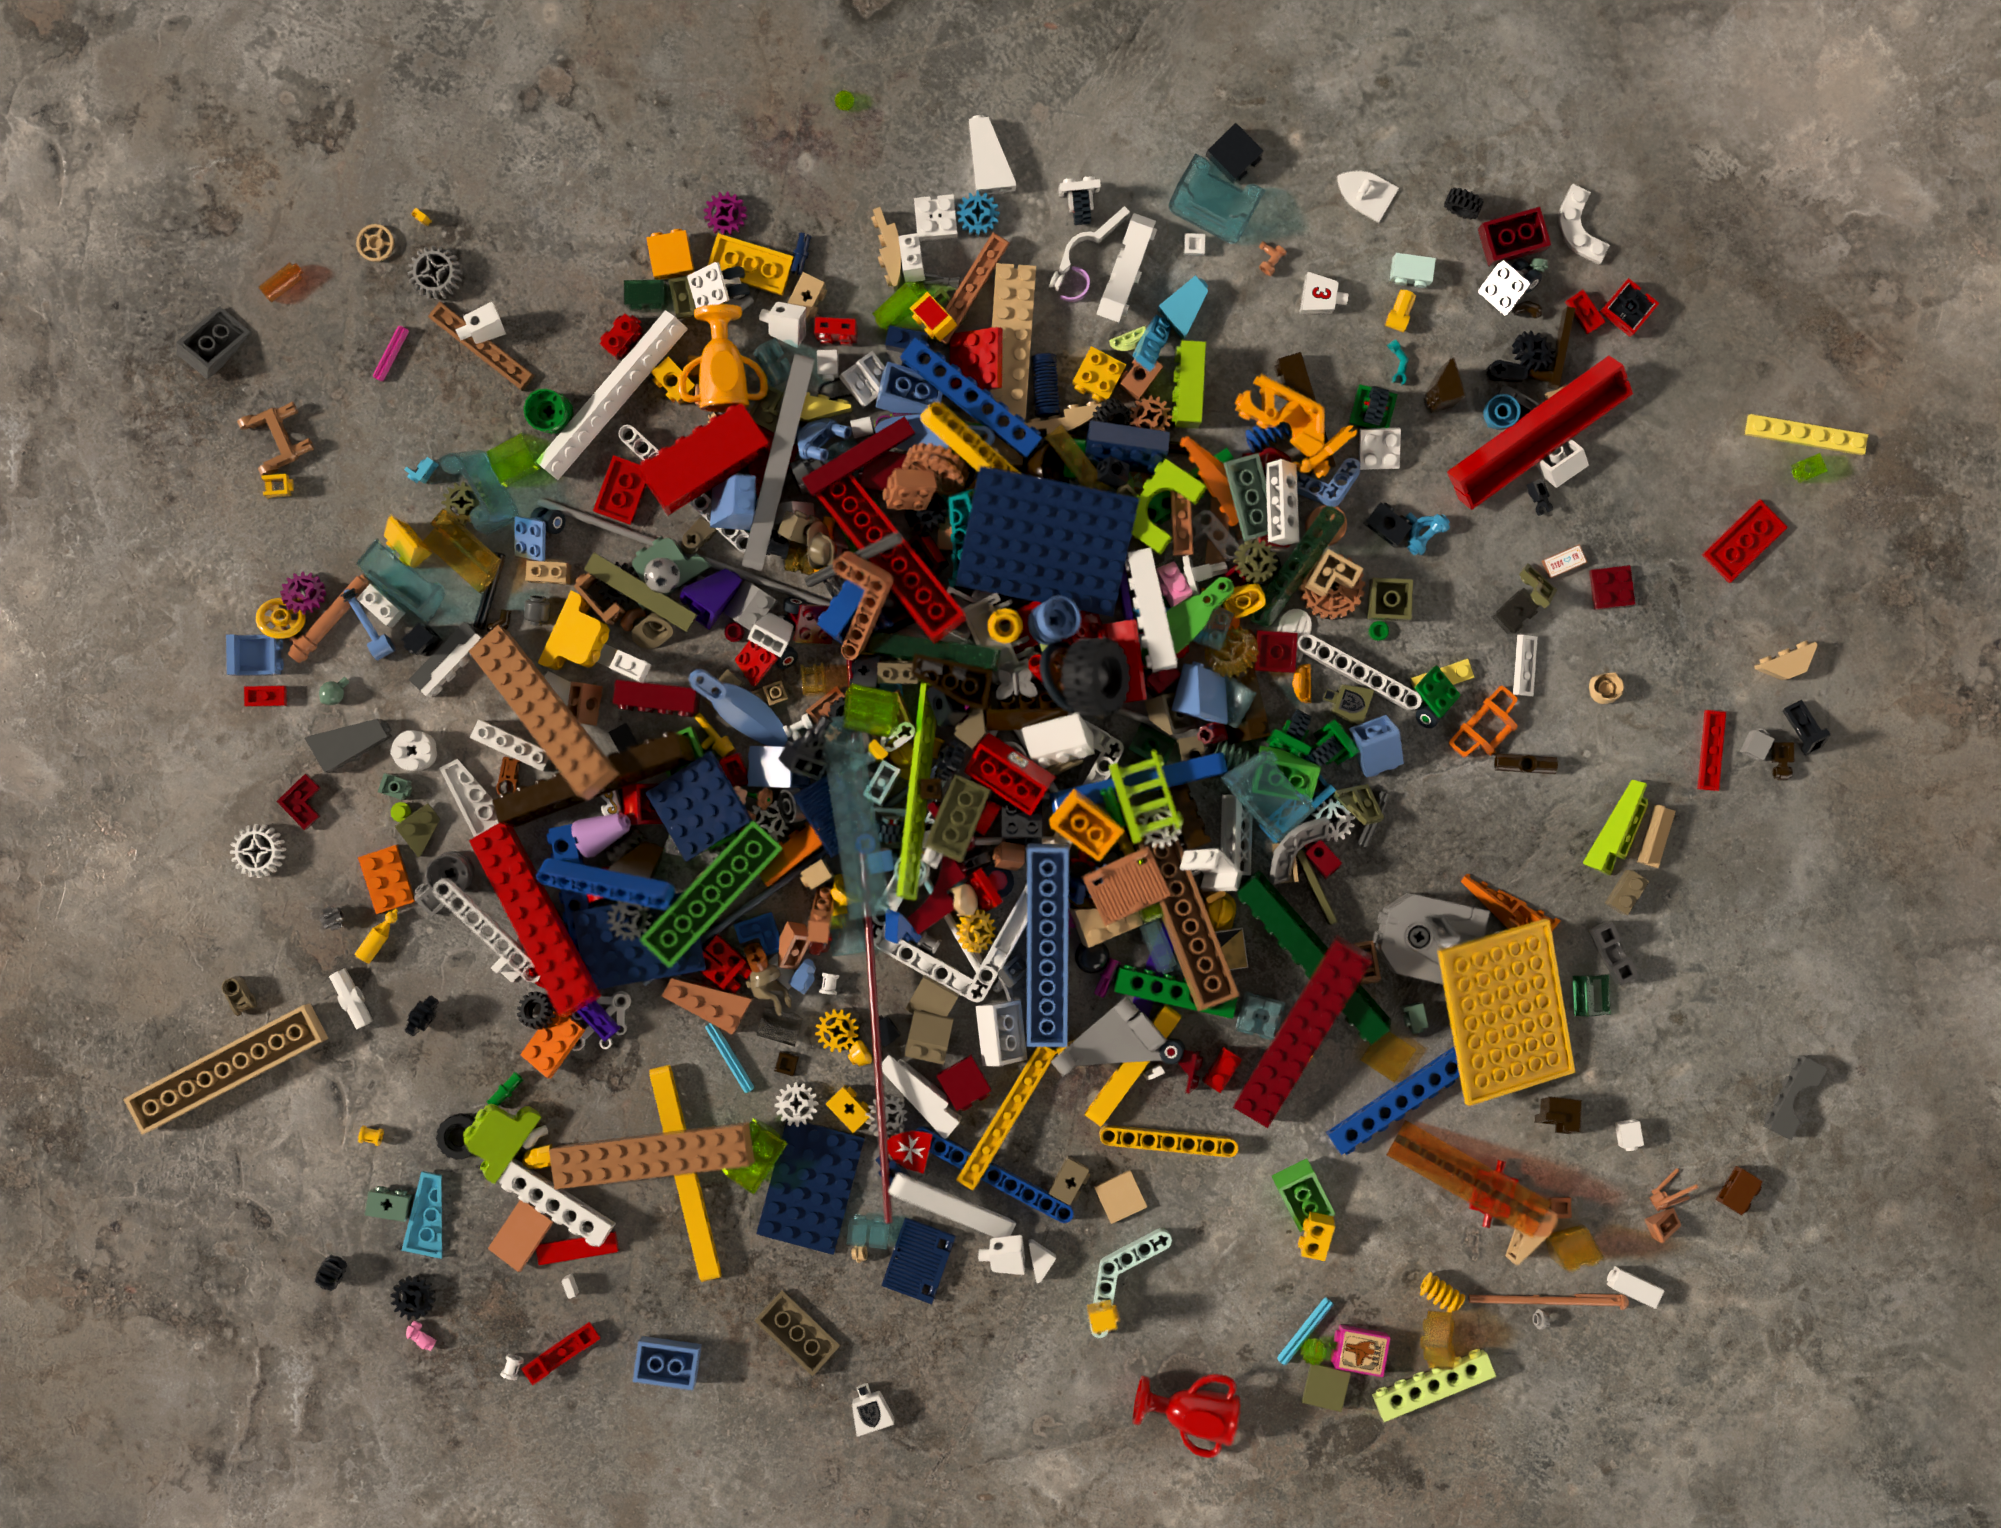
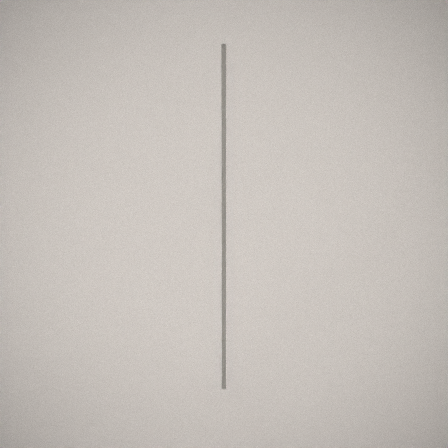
[537,498,1161,729]

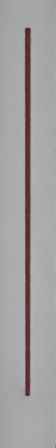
[846,647,893,1223]

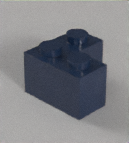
[885,325,929,368]

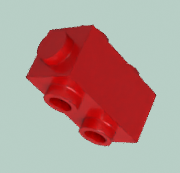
[599,313,643,360]

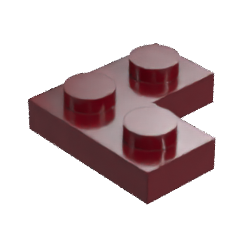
[276,774,321,830]

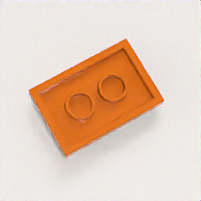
[358,845,416,914]
[520,1012,586,1079]

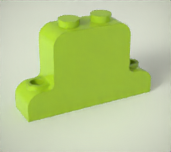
[463,1104,541,1184]

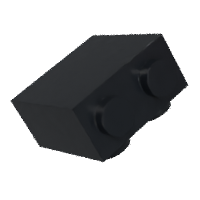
[1206,123,1264,184]
[1002,800,1042,845]

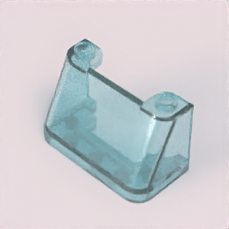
[1168,153,1266,244]
[437,450,518,536]
[1221,750,1315,842]

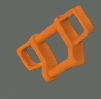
[1449,685,1518,758]

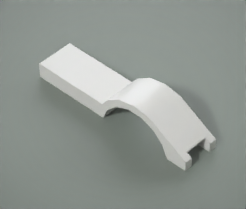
[1059,206,1130,275]
[597,644,651,683]

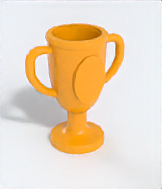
[678,304,768,412]

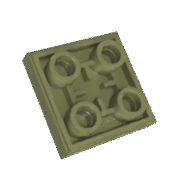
[1302,1362,1351,1412]

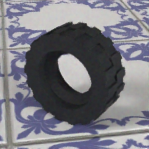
[436,1113,475,1160]

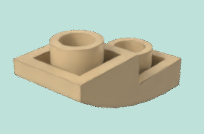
[751,680,788,707]

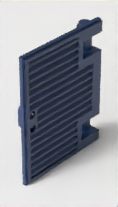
[793,770,873,858]
[881,1217,956,1305]

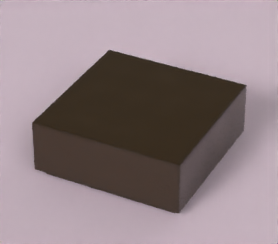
[774,1051,799,1076]

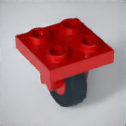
[962,863,1014,912]

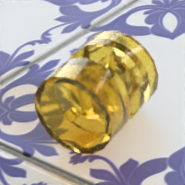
[784,545,814,575]

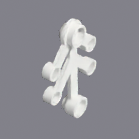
[572,991,631,1051]

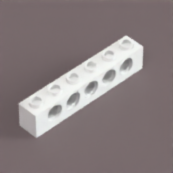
[498,1159,616,1247]

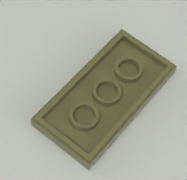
[924,773,991,862]

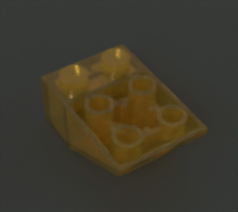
[1545,1224,1605,1271]

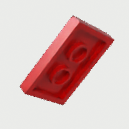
[593,455,646,525]

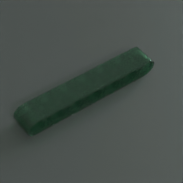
[1250,506,1345,627]
[866,631,1001,671]

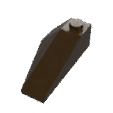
[910,653,993,710]

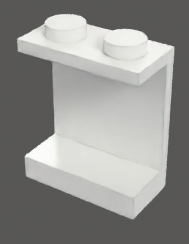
[1180,849,1243,892]

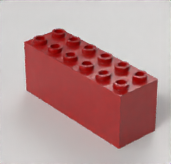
[639,402,769,516]

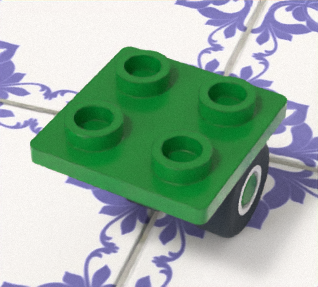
[1415,665,1461,729]

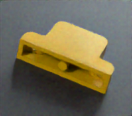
[538,590,610,670]

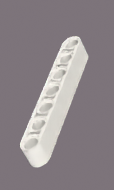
[1297,634,1422,710]
[433,878,540,983]
[889,1173,1017,1238]

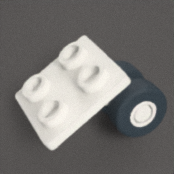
[687,262,750,308]

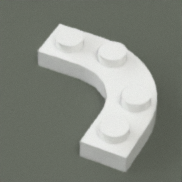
[1559,184,1610,264]

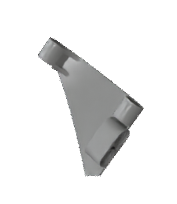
[1051,996,1167,1077]

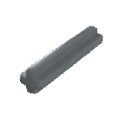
[1358,791,1390,848]

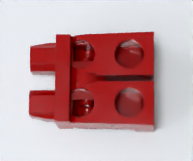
[700,934,752,993]

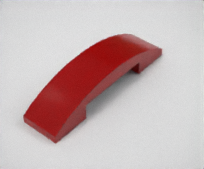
[521,1321,601,1386]

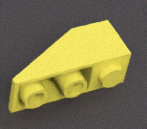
[799,392,853,423]

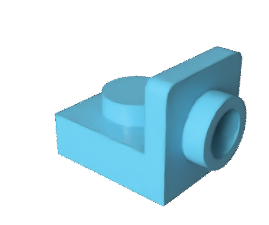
[404,457,439,484]

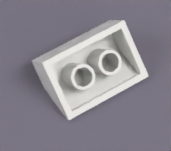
[1022,713,1094,768]
[976,1000,1028,1066]

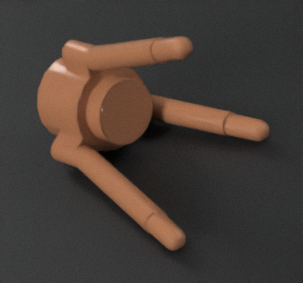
[1649,1168,1698,1211]

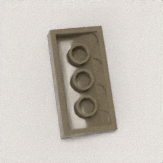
[754,1291,840,1376]

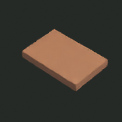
[488,1200,554,1272]

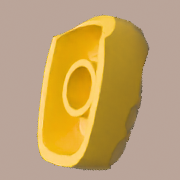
[1222,583,1266,618]

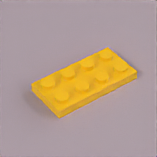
[708,233,794,296]

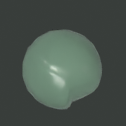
[319,677,350,705]

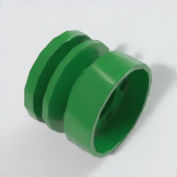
[523,389,574,434]

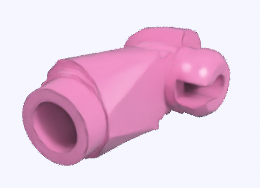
[406,1321,437,1351]

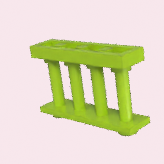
[1109,750,1183,844]

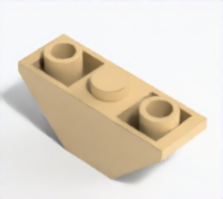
[1754,640,1818,680]

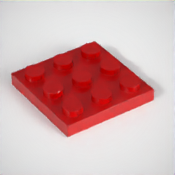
[950,327,1003,391]

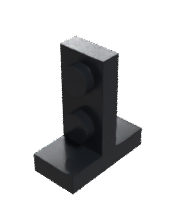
[1783,699,1831,756]

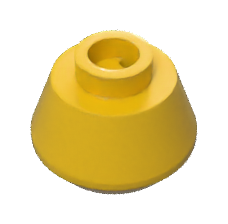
[848,1040,873,1066]

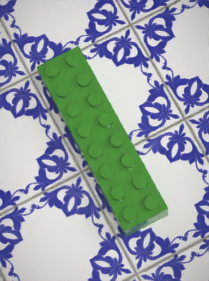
[640,821,783,968]

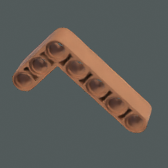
[833,551,893,660]

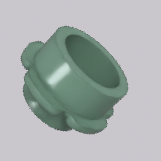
[1529,258,1549,273]

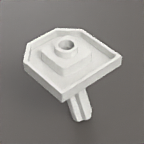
[1182,555,1228,596]

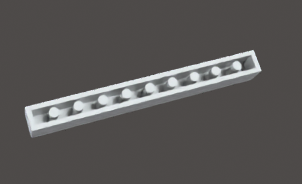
[536,310,688,480]

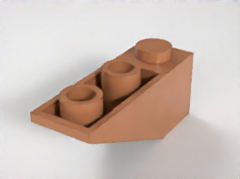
[807,887,835,943]

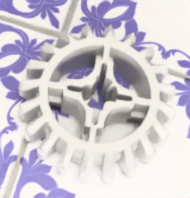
[229,824,286,878]

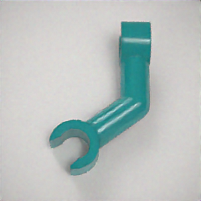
[1387,339,1409,385]

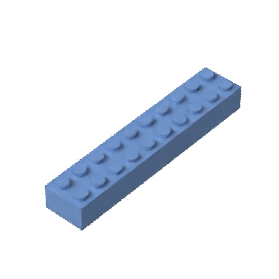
[1027,844,1068,1047]

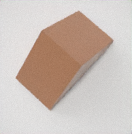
[1644,1207,1681,1243]

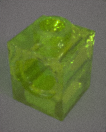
[1791,453,1828,483]

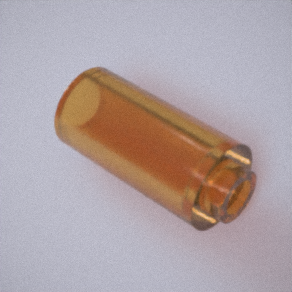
[258,262,304,302]

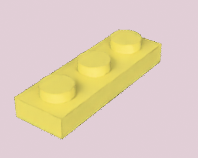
[1410,659,1474,694]

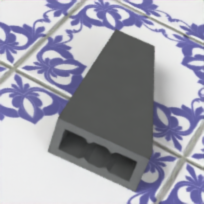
[304,719,392,773]

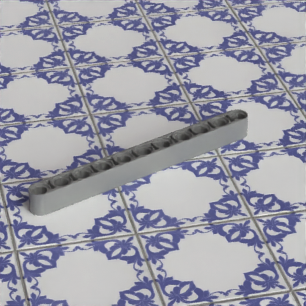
[742,353,815,571]

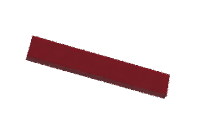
[801,416,916,497]

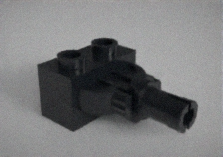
[778,714,833,781]

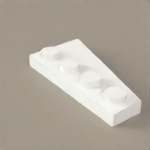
[439,759,498,837]

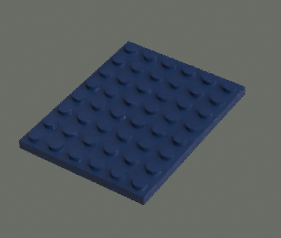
[955,465,1139,617]

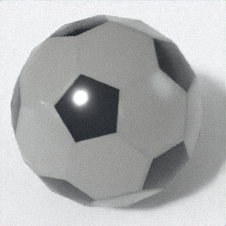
[644,557,680,593]

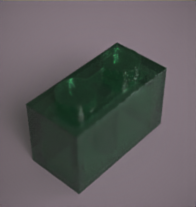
[624,280,667,311]

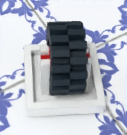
[1058,176,1101,225]

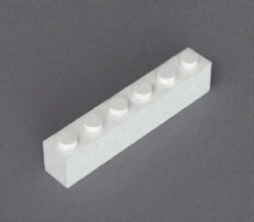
[1125,547,1177,673]

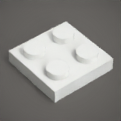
[1359,428,1401,470]

